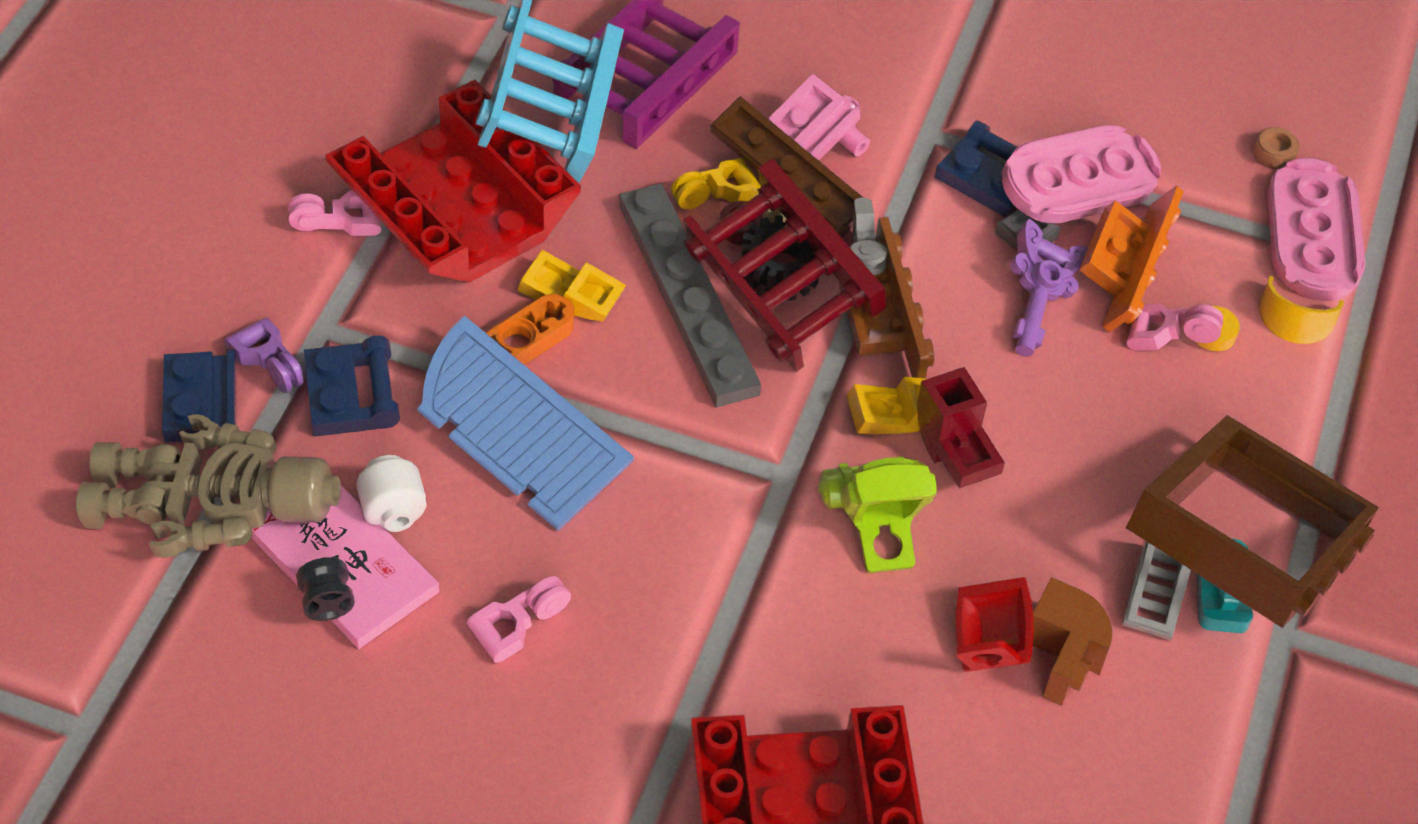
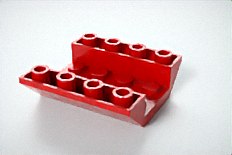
[325,79,581,283]
[691,705,924,824]

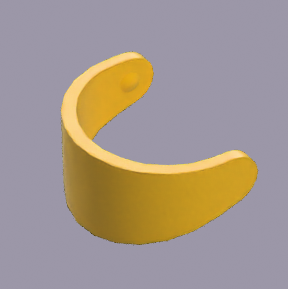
[1259,275,1345,344]

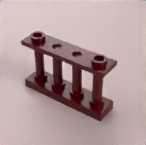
[683,158,886,372]

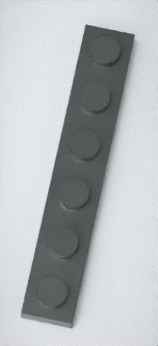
[619,183,761,408]

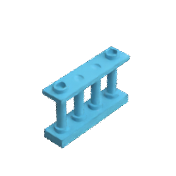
[475,0,624,183]

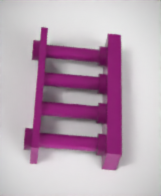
[552,0,740,149]

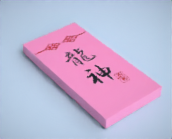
[251,486,439,649]

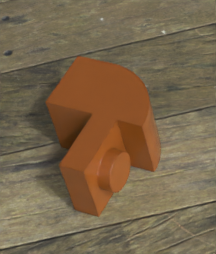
[1033,577,1112,706]

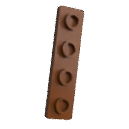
[839,217,934,379]

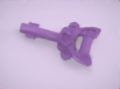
[1010,219,1088,356]

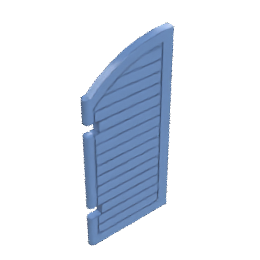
[417,315,634,531]

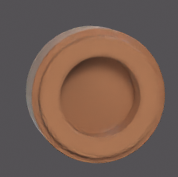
[1253,127,1300,169]

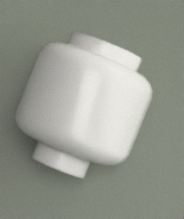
[356,455,427,532]

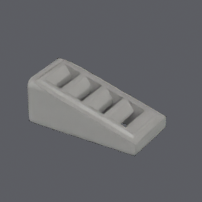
[1122,540,1191,640]

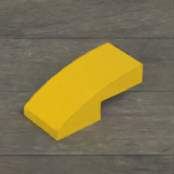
[517,249,626,322]
[846,377,926,434]

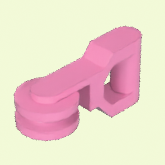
[288,190,381,236]
[1127,304,1223,351]
[467,576,571,663]

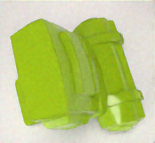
[818,457,937,573]

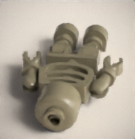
[76,414,341,558]

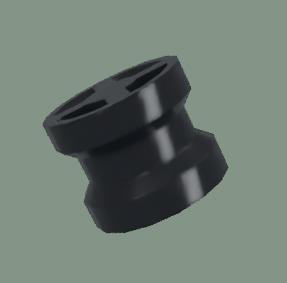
[296,557,355,621]

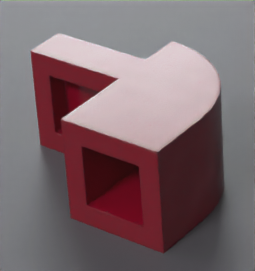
[917,367,1005,489]

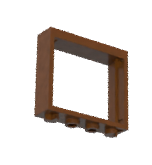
[1126,415,1379,628]

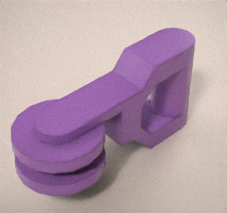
[224,317,303,393]

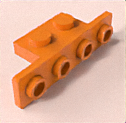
[1079,185,1184,332]

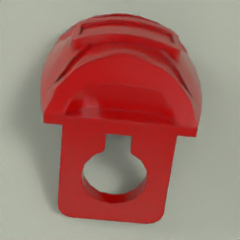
[955,577,1034,672]

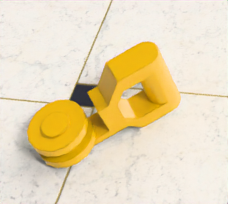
[671,158,761,209]

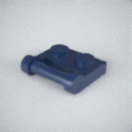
[935,120,1018,217]
[304,336,400,437]

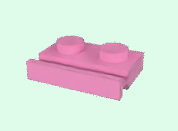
[768,74,860,160]

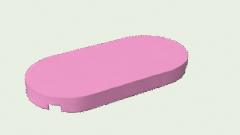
[1002,125,1161,223]
[1267,158,1365,301]

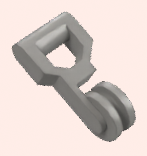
[851,198,887,275]

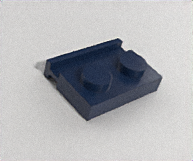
[162,350,236,443]

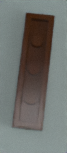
[710,96,864,238]

